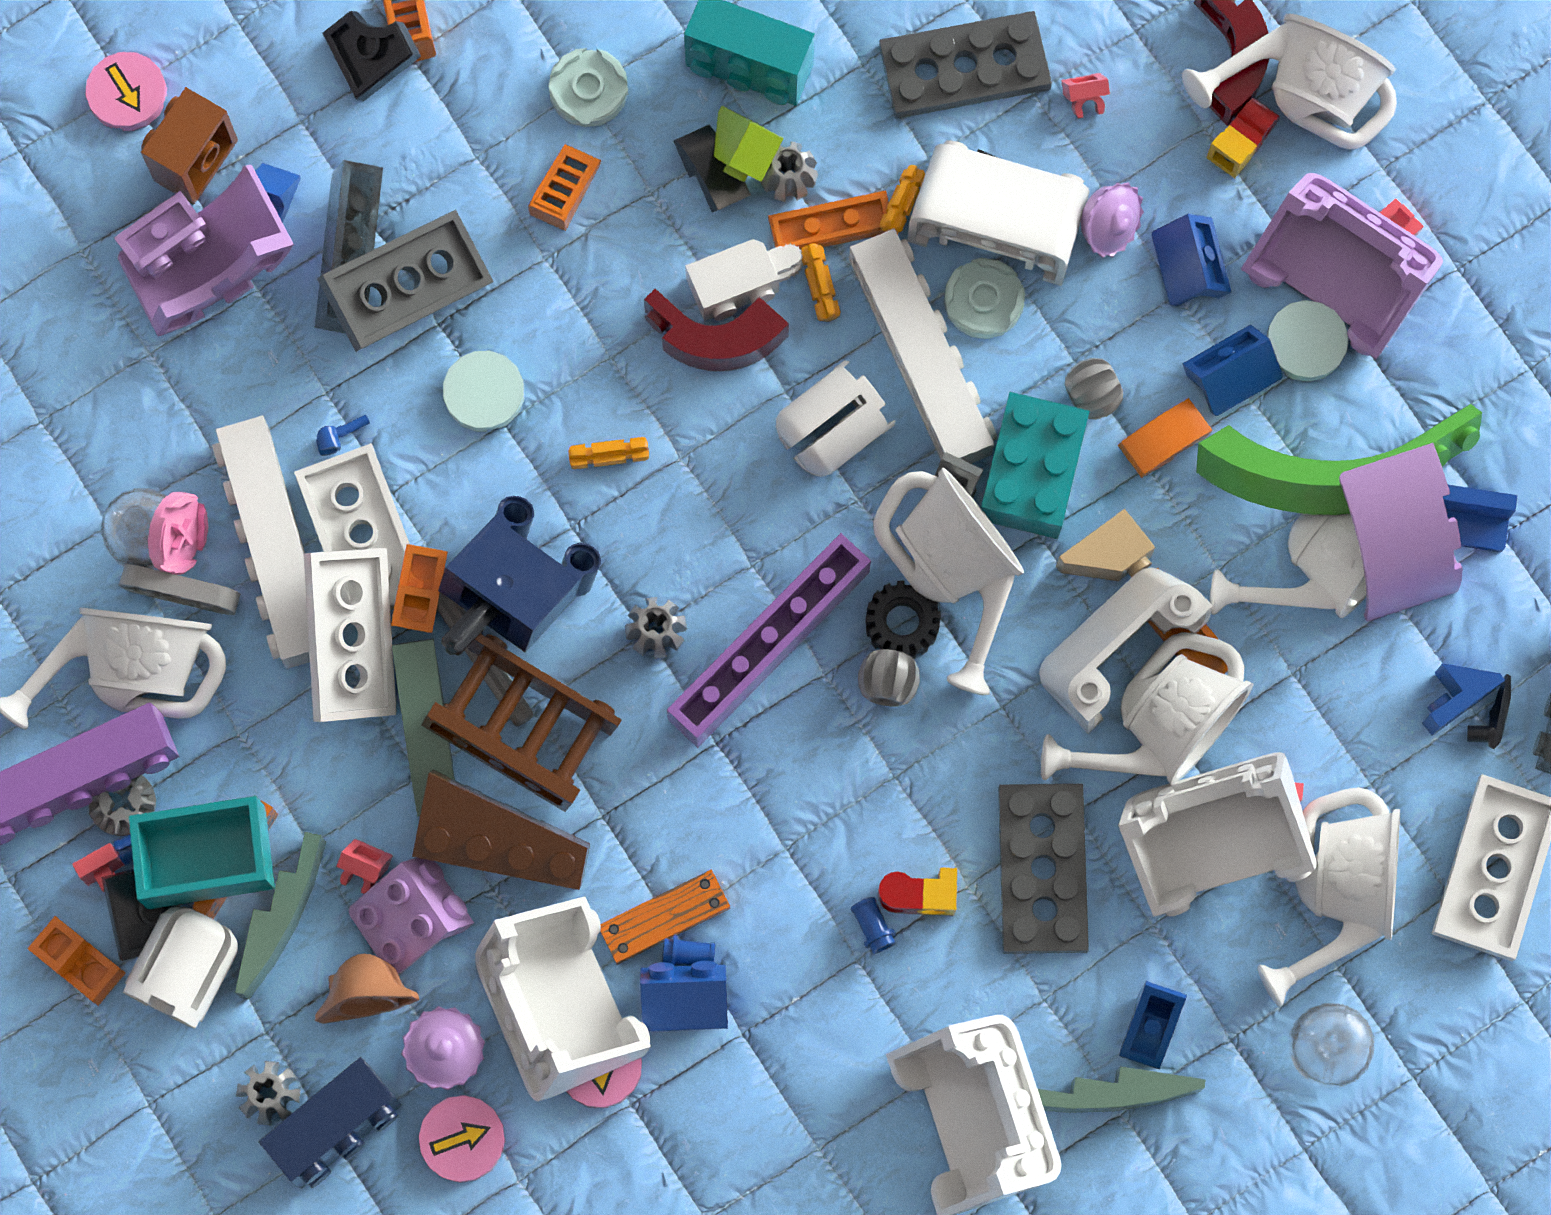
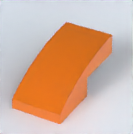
[1118,398,1213,478]
[391,544,448,633]
[27,916,125,1006]

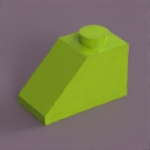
[714,105,784,182]

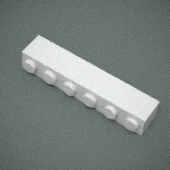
[849,228,997,464]
[212,415,310,669]

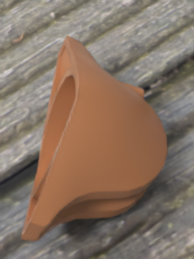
[315,953,420,1024]

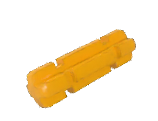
[880,165,925,234]
[800,243,840,322]
[568,437,649,470]

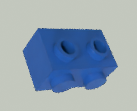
[640,961,728,1032]

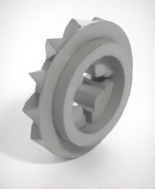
[89,775,156,836]

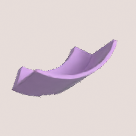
[118,164,294,337]
[1339,443,1463,621]

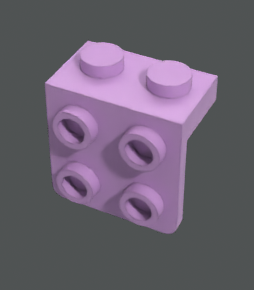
[114,191,210,279]
[349,858,474,974]

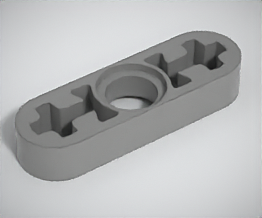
[119,564,241,615]

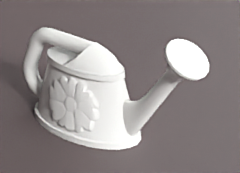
[1182,14,1397,150]
[873,468,1024,696]
[1210,513,1366,619]
[0,608,226,730]
[1041,632,1253,785]
[1257,787,1400,1007]

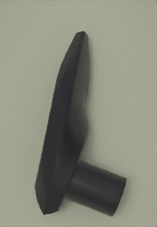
[1467,674,1511,749]

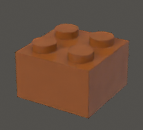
[140,87,238,205]

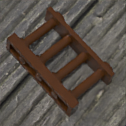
[421,634,622,812]

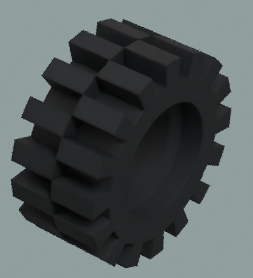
[865,580,941,659]

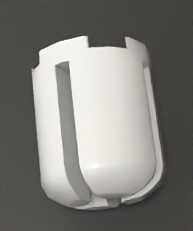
[776,360,895,477]
[123,907,238,1029]

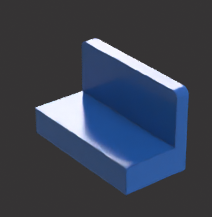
[1151,214,1232,306]
[1182,324,1283,416]
[1443,484,1518,552]

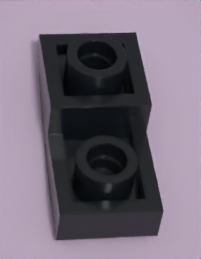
[673,124,751,212]

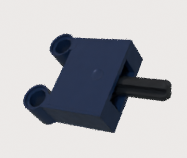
[438,495,601,656]

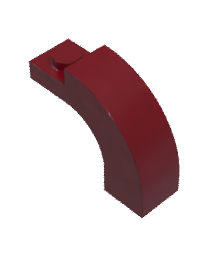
[1194,0,1269,126]
[644,289,789,371]

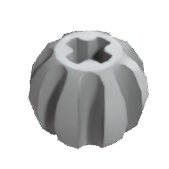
[760,141,818,202]
[1065,358,1123,419]
[624,597,687,659]
[858,649,920,707]
[236,1061,301,1126]

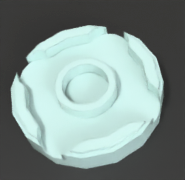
[549,48,628,127]
[944,258,1025,339]
[1267,300,1349,382]
[443,351,524,432]

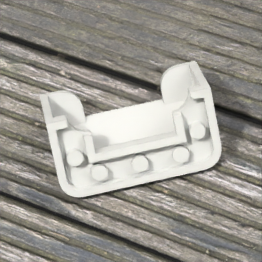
[907,140,1089,286]
[1039,567,1213,734]
[1118,752,1317,917]
[475,897,651,1101]
[886,1015,1061,1215]

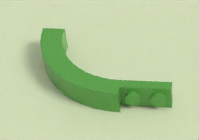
[1196,404,1482,515]

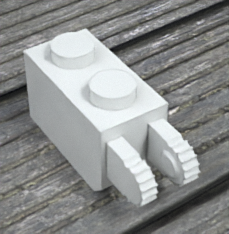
[685,239,802,321]

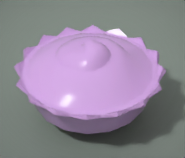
[1081,182,1144,258]
[401,1006,485,1090]

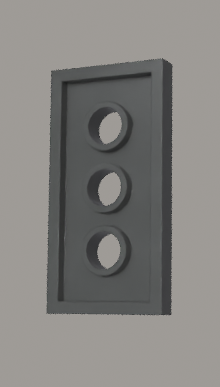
[879,11,1052,119]
[317,210,494,352]
[998,784,1089,954]

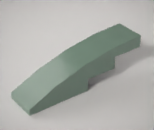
[392,638,455,817]
[235,832,326,999]
[1037,1066,1206,1113]

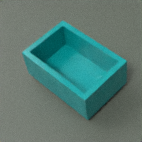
[684,0,815,106]
[981,392,1090,539]
[128,796,275,909]

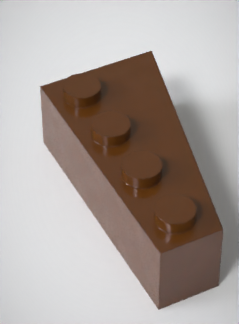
[412,769,590,890]

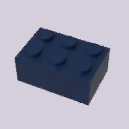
[258,1057,402,1189]

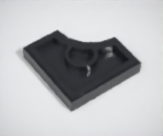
[322,10,421,101]
[101,869,183,961]

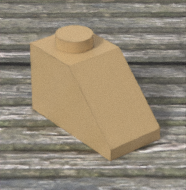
[1056,509,1155,581]

